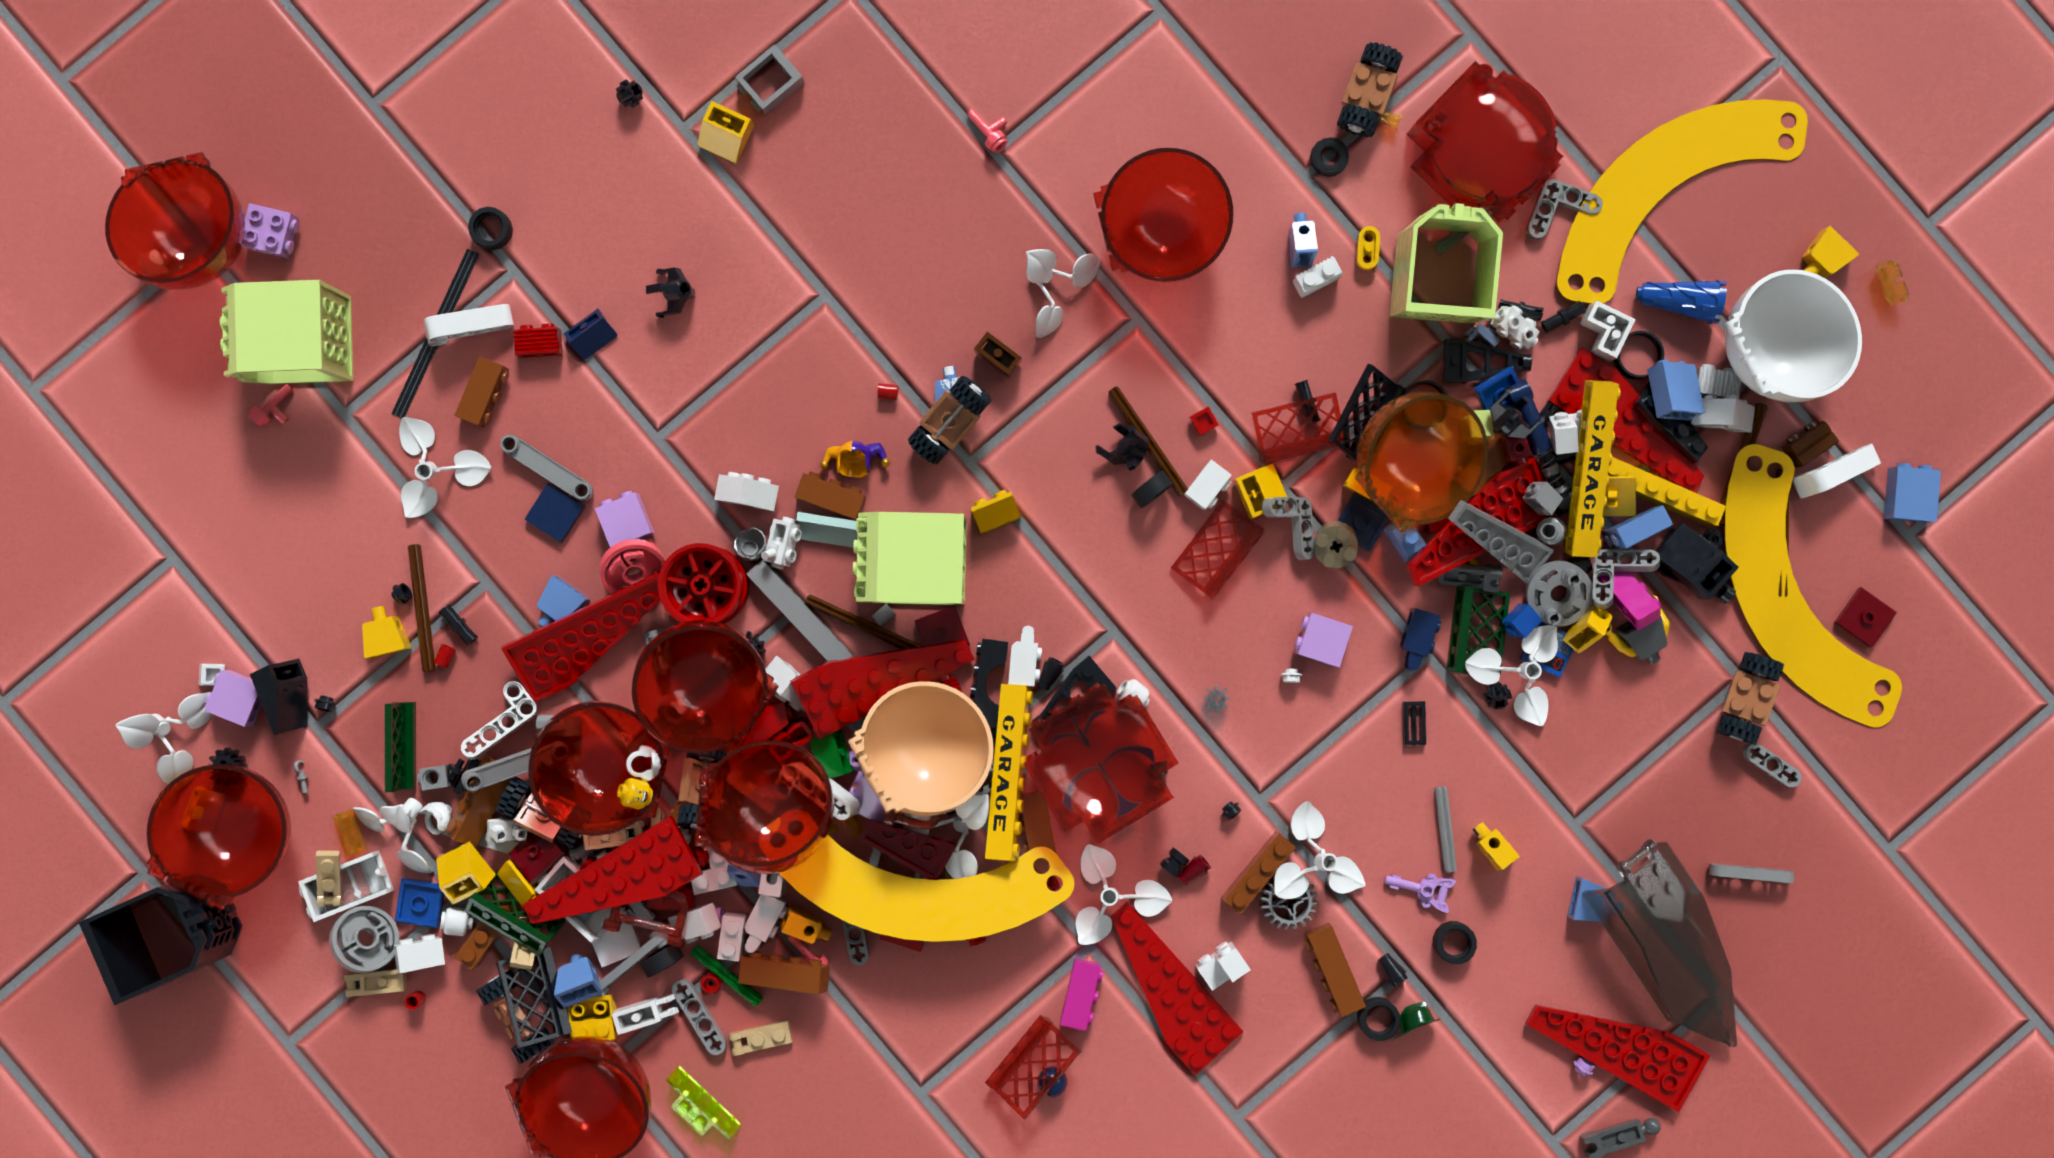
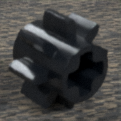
[616,79,643,108]
[1483,682,1512,709]

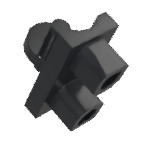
[447,758,481,795]

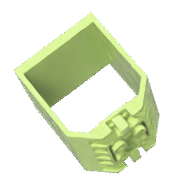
[1389,203,1503,324]
[220,280,354,384]
[853,512,967,605]

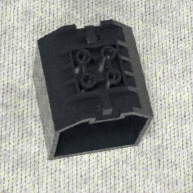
[78,876,242,1005]

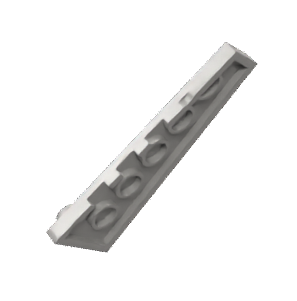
[1448,500,1554,583]

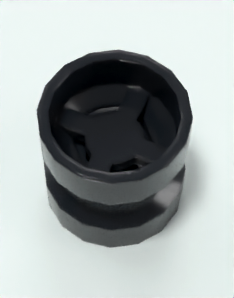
[1160,847,1190,878]

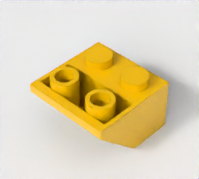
[697,101,754,164]
[1233,464,1287,520]
[971,490,1021,534]
[436,841,496,904]
[568,995,619,1044]

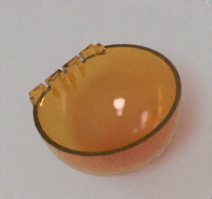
[1355,391,1488,532]

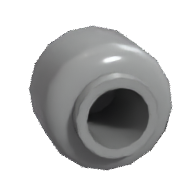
[1536,517,1567,545]

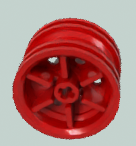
[658,543,749,627]

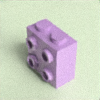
[238,203,300,259]
[595,491,655,547]
[1294,613,1353,668]
[204,670,262,727]
[849,771,894,823]

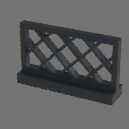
[1328,364,1405,465]
[496,947,572,1049]

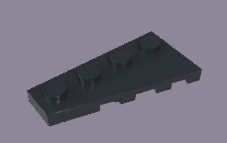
[1633,381,1708,464]

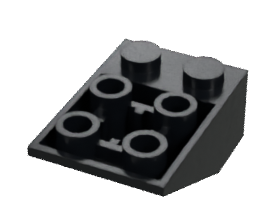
[1656,523,1739,599]
[250,659,307,735]

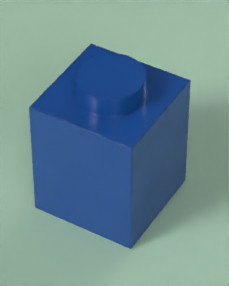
[1502,604,1542,638]

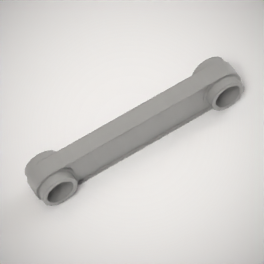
[500,435,594,501]
[461,739,568,791]
[597,925,673,996]

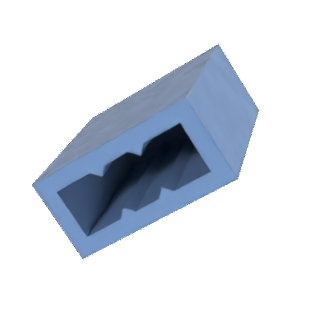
[1647,360,1705,421]
[1884,463,1941,523]
[1603,505,1673,549]

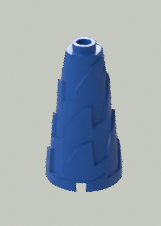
[1635,280,1727,324]

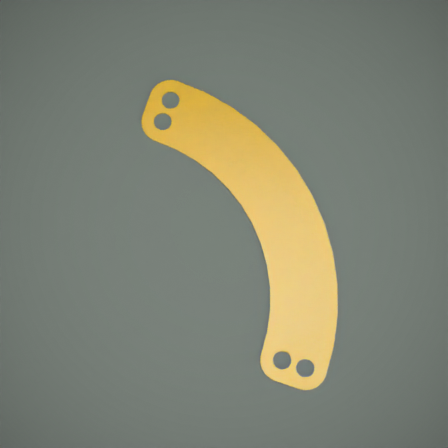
[1557,99,1808,304]
[1725,444,1902,727]
[759,810,1074,942]

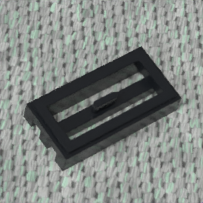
[1402,701,1426,745]

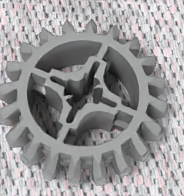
[1259,875,1318,931]

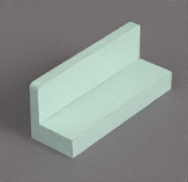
[796,512,858,548]

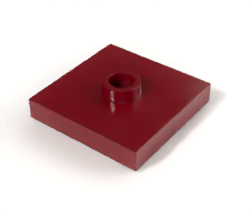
[1834,587,1897,647]
[915,605,970,646]
[509,832,565,884]

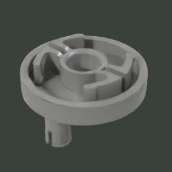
[1525,561,1593,626]
[329,906,399,973]

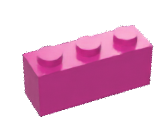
[1598,572,1662,631]
[1060,957,1104,1031]

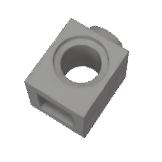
[1522,482,1563,515]
[417,764,454,791]

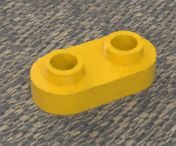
[1356,226,1380,270]

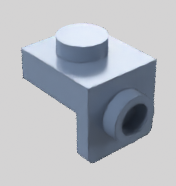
[1464,323,1500,348]

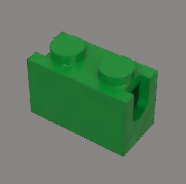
[810,729,853,778]

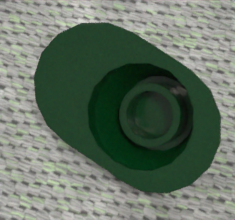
[1392,1002,1441,1041]

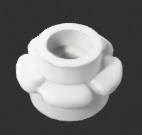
[1281,669,1302,683]

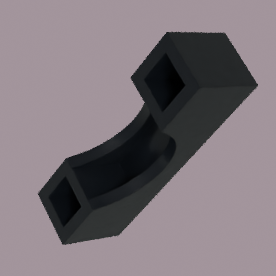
[970,638,1008,728]

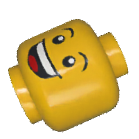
[617,778,653,809]

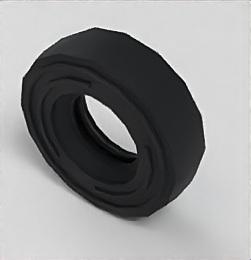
[1310,137,1349,177]

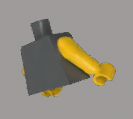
[1605,595,1670,664]

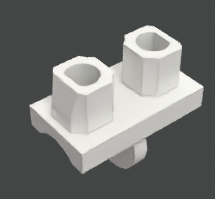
[485,816,527,843]

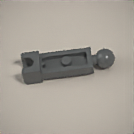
[1438,564,1502,593]
[1580,1118,1661,1158]

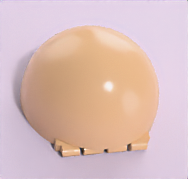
[848,682,993,816]

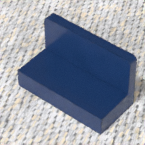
[564,309,618,360]

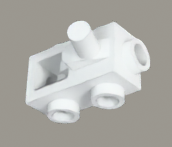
[1489,306,1540,350]
[761,516,802,570]

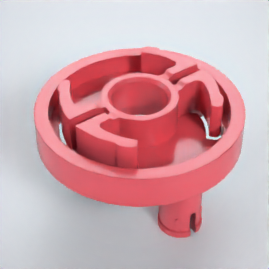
[599,539,665,594]

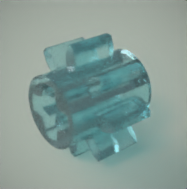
[1203,685,1230,712]

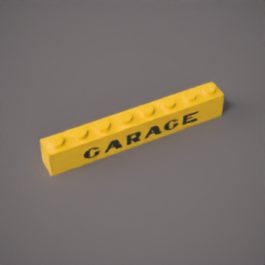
[1564,380,1620,557]
[985,684,1033,862]

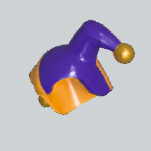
[819,441,890,478]

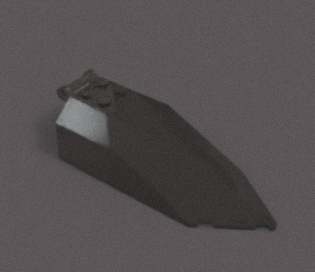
[1582,839,1737,1047]

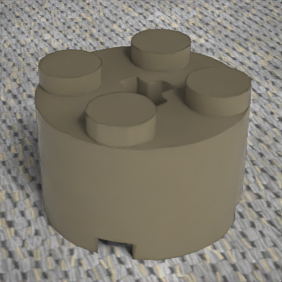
[1314,521,1358,568]

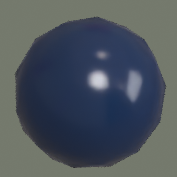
[1037,1066,1067,1098]

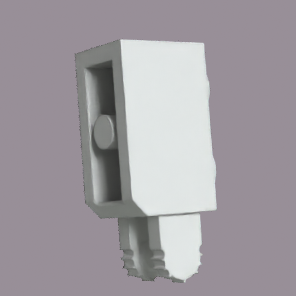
[1008,625,1042,686]
[744,895,788,953]
[612,994,679,1035]

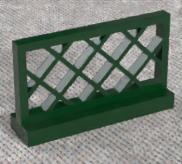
[1446,586,1510,675]
[385,702,416,793]
[465,870,567,956]

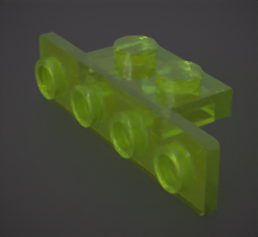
[666,1066,741,1139]

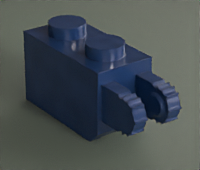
[1400,608,1441,671]

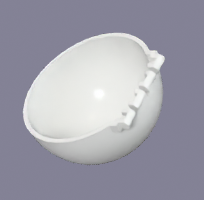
[1725,270,1862,402]

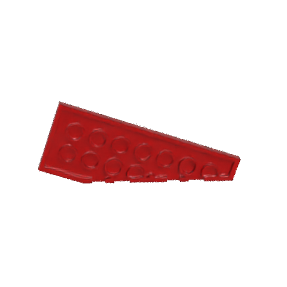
[1547,347,1705,492]
[1407,457,1554,586]
[501,572,661,702]
[790,639,975,739]
[523,816,703,924]
[1111,901,1244,1076]
[1525,1004,1711,1112]

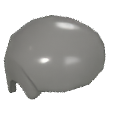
[734,527,767,561]

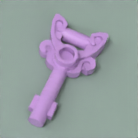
[1384,873,1456,913]

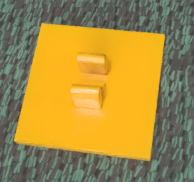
[1603,476,1636,516]

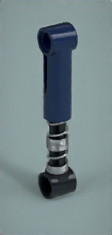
[1503,380,1572,516]

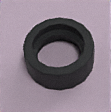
[468,207,513,250]
[1131,470,1173,508]
[1433,921,1477,964]
[640,941,684,978]
[1357,997,1401,1041]

